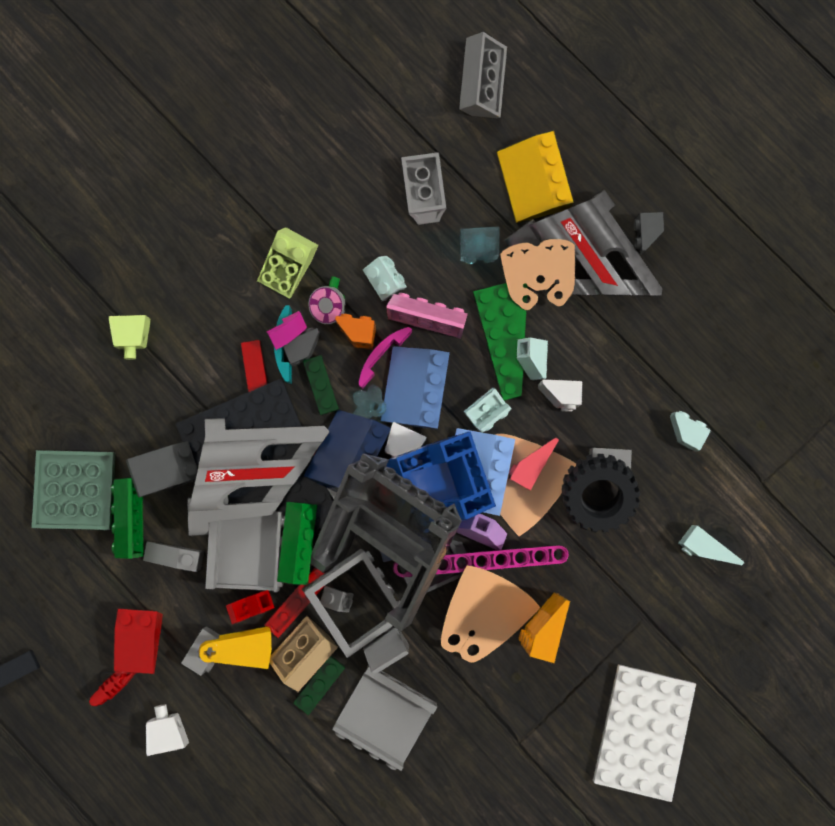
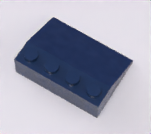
[304,410,391,496]

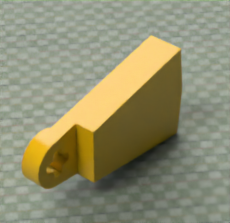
[199,626,272,669]

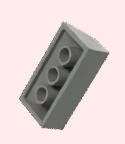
[459,32,507,118]

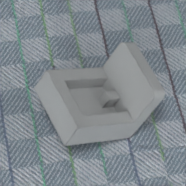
[320,586,353,612]

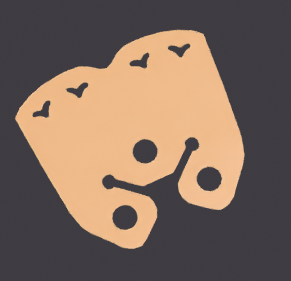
[500,239,575,310]

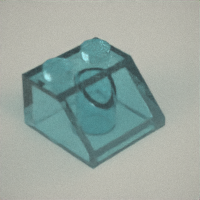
[459,227,499,264]

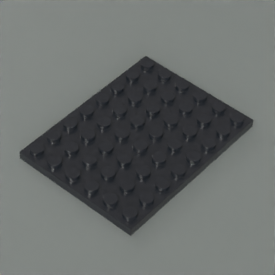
[176,379,333,531]

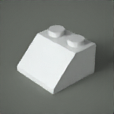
[538,380,582,412]

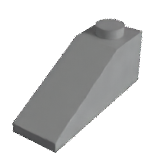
[143,541,204,572]

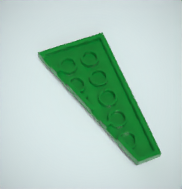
[473,283,528,401]

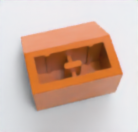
[335,314,376,350]

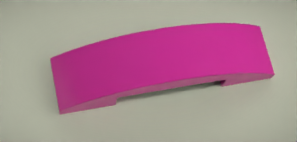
[359,327,412,389]

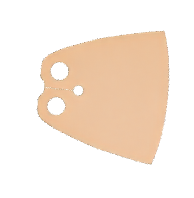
[495,434,576,536]
[441,565,540,663]

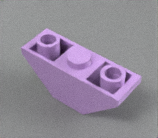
[457,514,507,550]

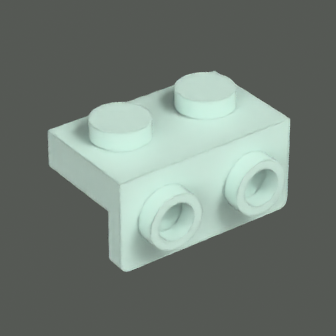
[363,256,407,301]
[463,388,511,433]

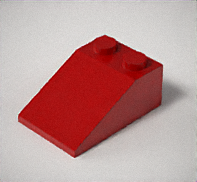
[114,609,163,674]

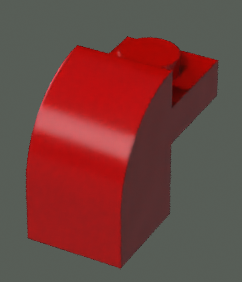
[226,590,275,624]

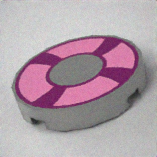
[308,286,346,324]

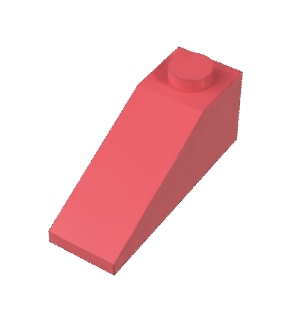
[508,438,559,491]

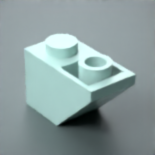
[517,338,548,380]
[670,411,711,452]

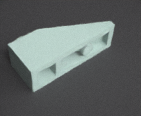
[678,525,744,565]

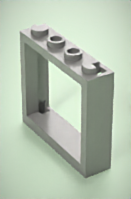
[302,549,400,658]

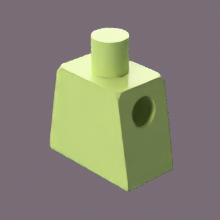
[109,315,150,360]

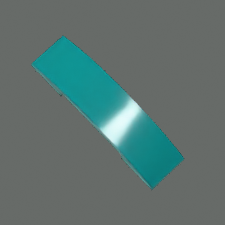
[274,305,292,384]

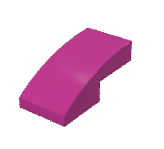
[267,311,307,350]

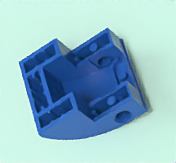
[386,431,496,535]

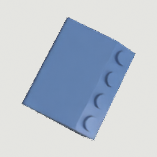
[381,347,450,430]

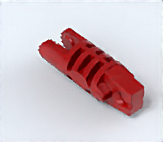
[89,672,136,707]

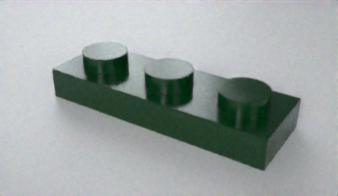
[303,355,339,416]
[293,656,345,716]

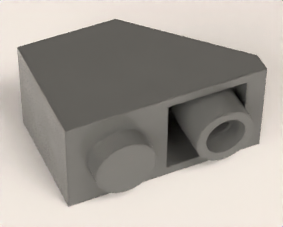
[634,212,664,255]
[283,328,320,366]

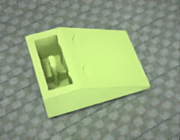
[257,228,318,299]

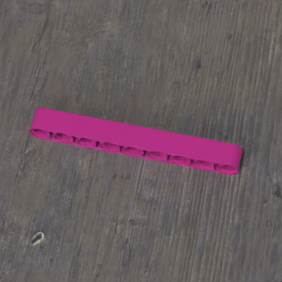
[393,546,569,577]

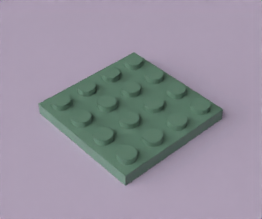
[32,450,116,530]

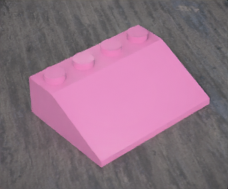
[387,293,467,339]

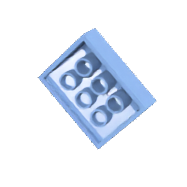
[455,428,515,516]

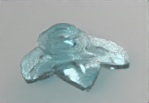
[353,384,386,419]

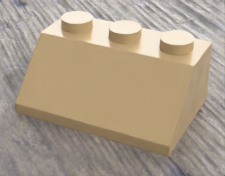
[269,616,338,692]

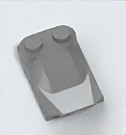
[401,152,446,225]

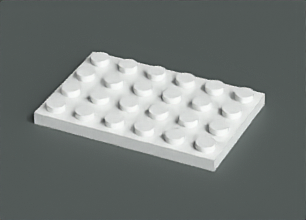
[593,664,696,802]

